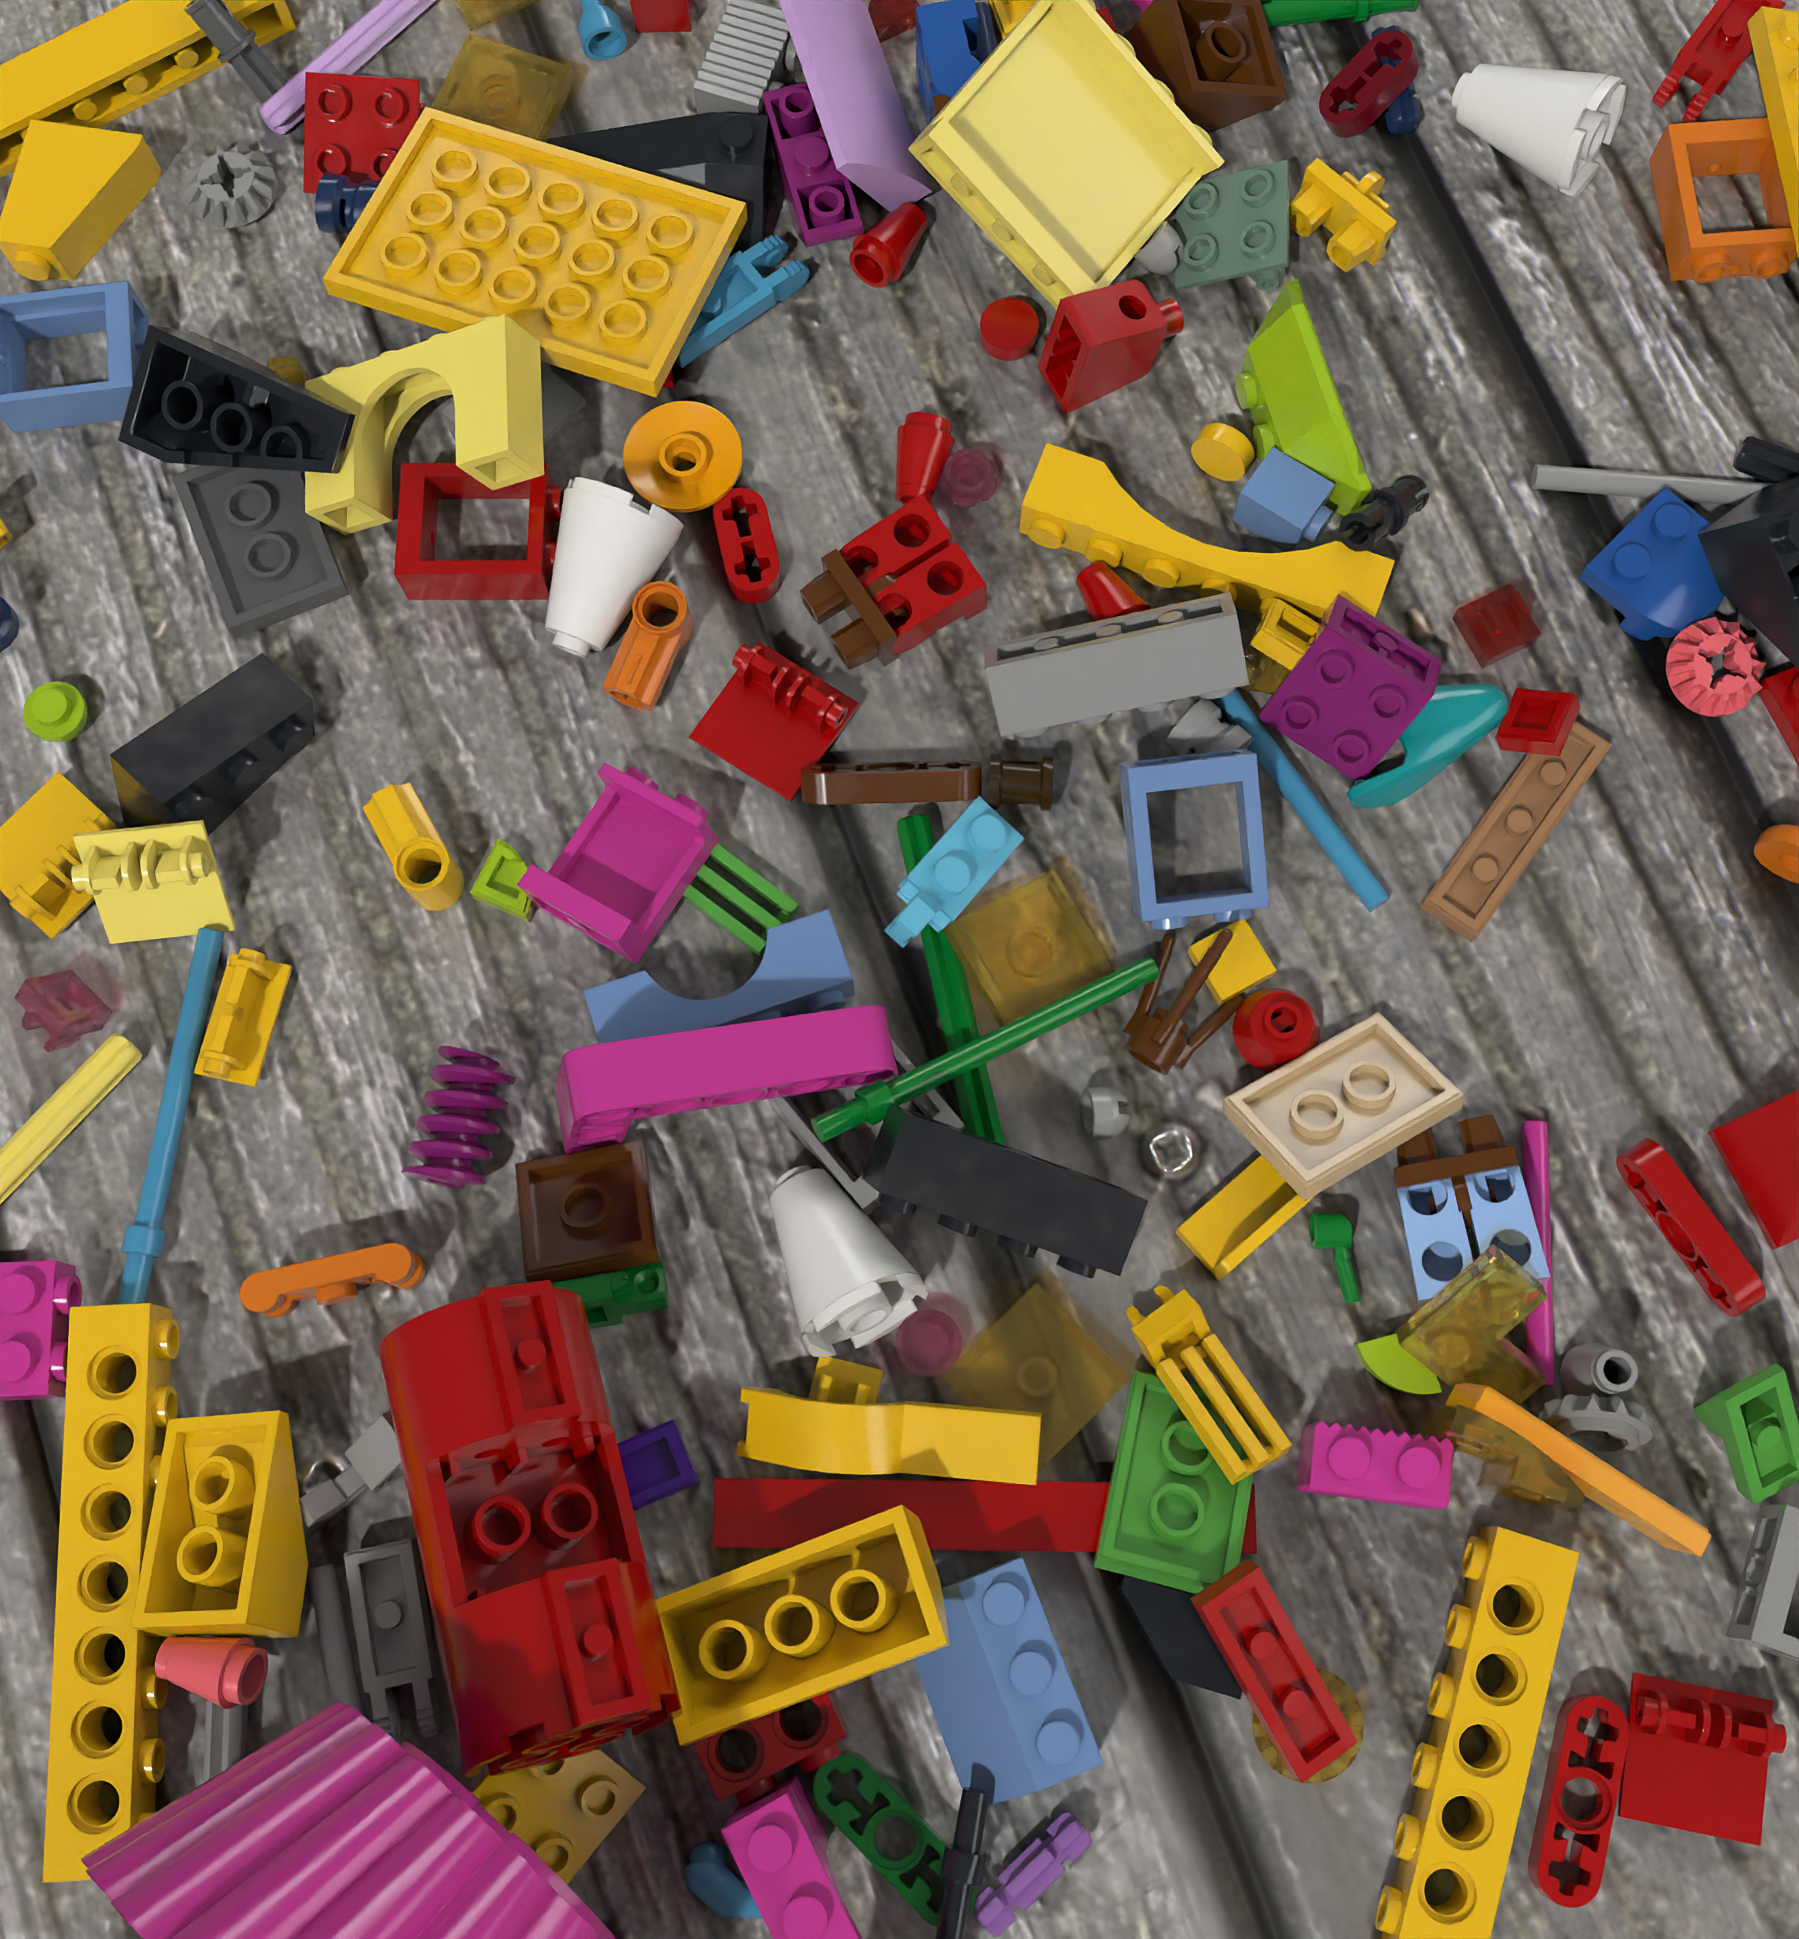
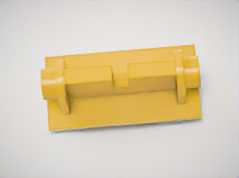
[193,948,292,1087]

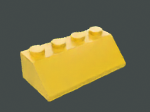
[656,1505,950,1746]

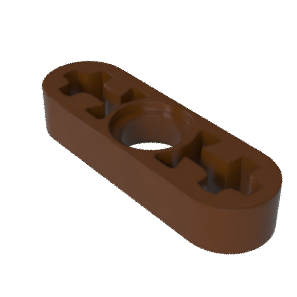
[800,760,982,805]

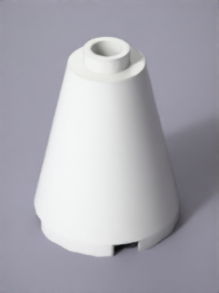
[1452,64,1626,197]
[545,477,684,658]
[770,1165,928,1357]

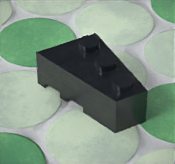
[110,653,315,836]

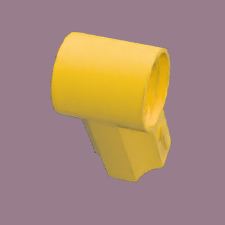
[362,782,465,911]

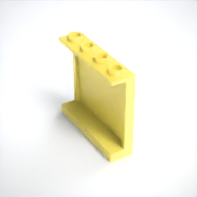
[908,0,1225,311]

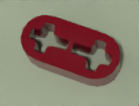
[1319,30,1419,138]

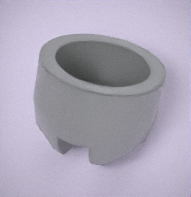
[1134,221,1184,275]
[1080,1087,1131,1140]

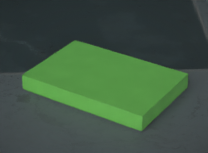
[1093,1369,1265,1594]

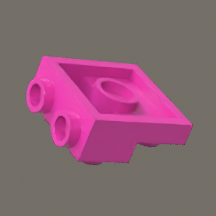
[0,1260,82,1401]

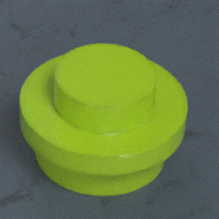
[23,681,87,742]

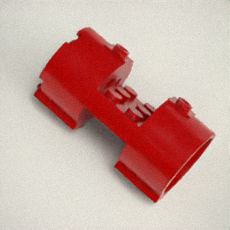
[379,1280,683,1778]

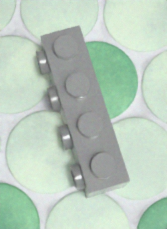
[985,592,1249,738]

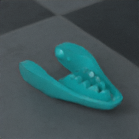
[1346,684,1509,808]

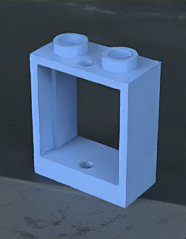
[0,281,149,433]
[1118,748,1270,930]

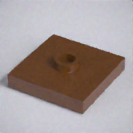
[515,1139,661,1283]

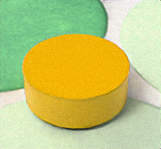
[1191,423,1254,481]

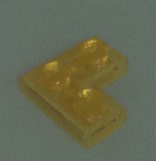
[1396,1244,1548,1405]

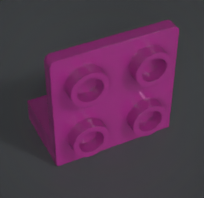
[1259,594,1442,781]

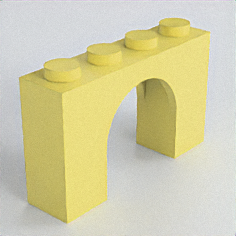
[305,314,544,535]

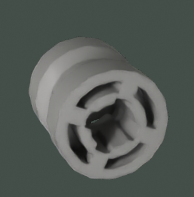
[1165,698,1253,756]

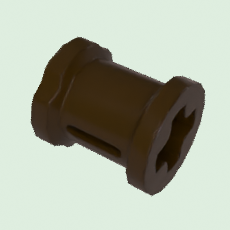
[989,753,1053,812]

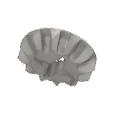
[183,141,277,228]
[1539,1393,1653,1456]

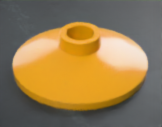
[623,401,743,513]

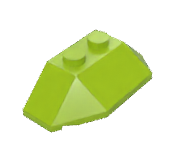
[1235,279,1372,517]

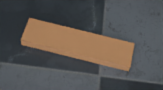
[1419,721,1612,943]

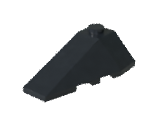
[546,112,773,256]
[118,325,356,474]

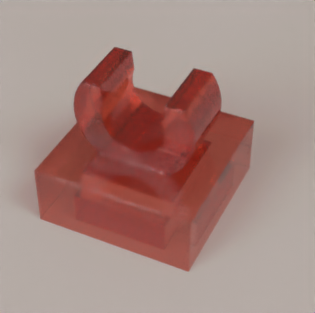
[1452,584,1541,669]

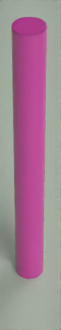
[1521,1121,1555,1386]

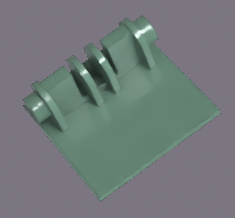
[1175,159,1289,291]

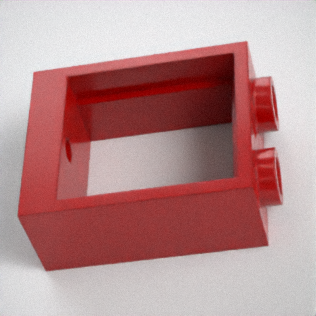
[394,462,564,600]

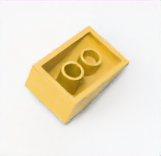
[130,1410,308,1639]

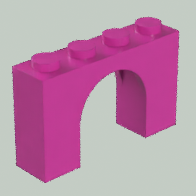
[721,1774,862,1939]

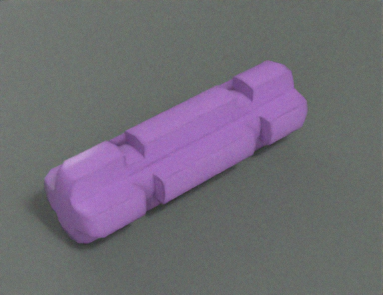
[972,1811,1093,1937]

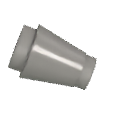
[1560,1342,1638,1398]

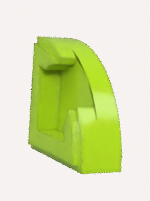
[470,838,535,923]
[1353,1327,1442,1396]

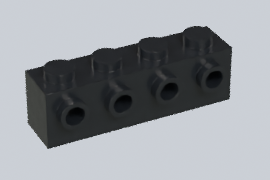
[861,1103,1148,1279]

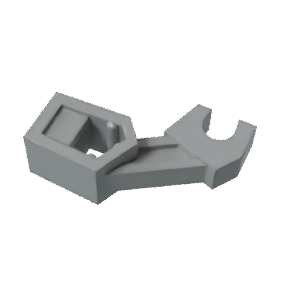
[299,1411,404,1540]

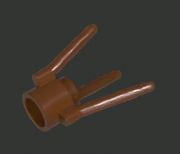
[1123,929,1244,1075]

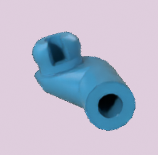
[685,1841,763,1918]

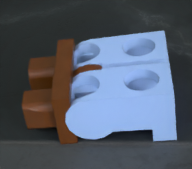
[1393,1114,1550,1308]

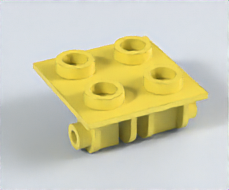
[71,820,236,944]

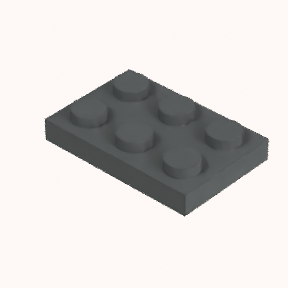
[172,465,350,639]

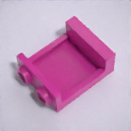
[517,763,719,964]

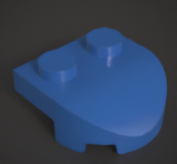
[1579,487,1724,641]

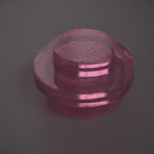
[896,1309,962,1377]

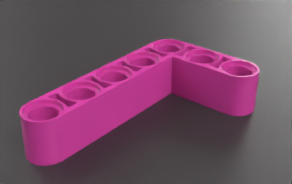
[554,1005,898,1154]

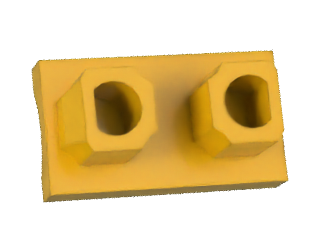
[1289,157,1397,272]

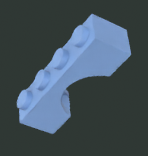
[583,909,855,1043]

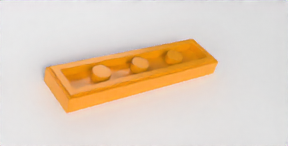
[1445,1383,1712,1557]

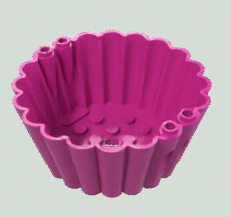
[80,1700,616,1939]

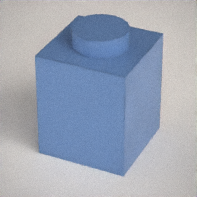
[1232,447,1335,552]

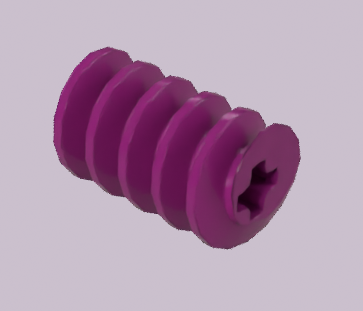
[401,1046,516,1189]

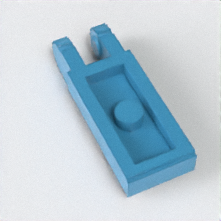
[676,234,810,368]

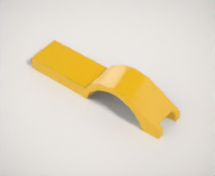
[736,1386,1042,1485]

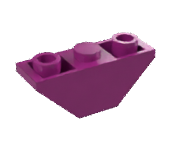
[762,82,864,248]

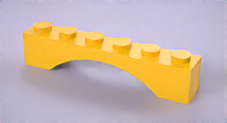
[1019,443,1395,624]

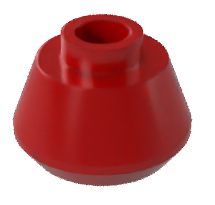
[1232,988,1320,1073]

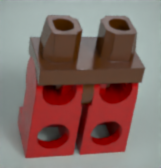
[800,494,987,670]

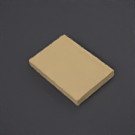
[1223,1012,1464,1201]

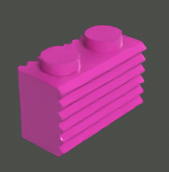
[1297,1420,1453,1509]

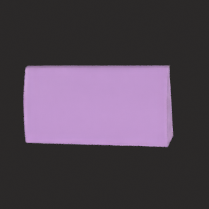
[779,0,932,212]

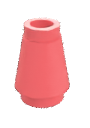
[155,1635,268,1709]

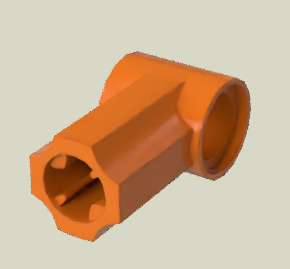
[602,581,694,712]

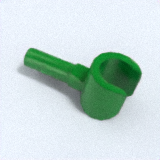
[1309,1213,1361,1304]

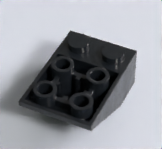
[1697,477,1799,669]

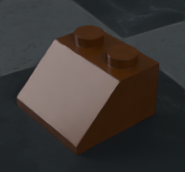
[1129,0,1288,133]

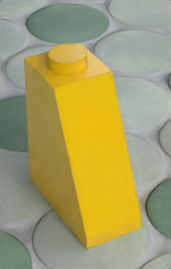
[0,119,162,281]

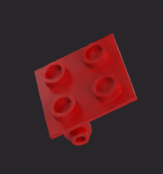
[303,72,428,194]
[689,641,859,802]
[1617,1672,1787,1846]

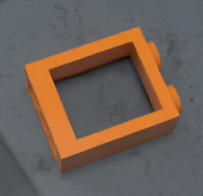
[1649,117,1798,283]

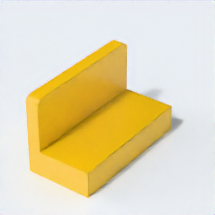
[1175,1155,1317,1281]

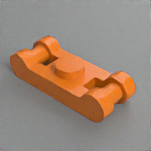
[240,1243,426,1318]

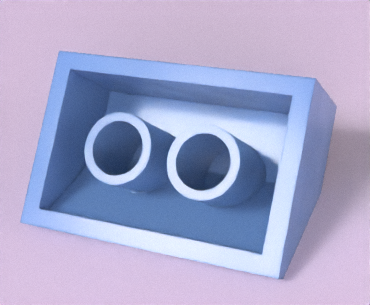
[913,1556,1104,1805]

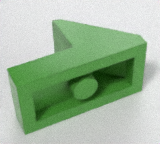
[1693,1363,1799,1505]

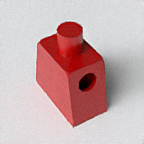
[1037,279,1184,414]

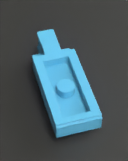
[884,796,1024,948]

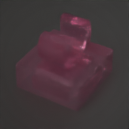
[14,970,113,1053]

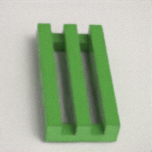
[681,843,800,958]

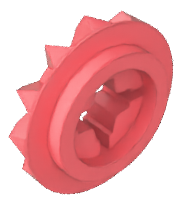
[1666,616,1767,717]

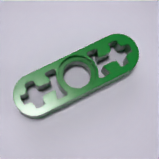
[813,1750,977,1927]

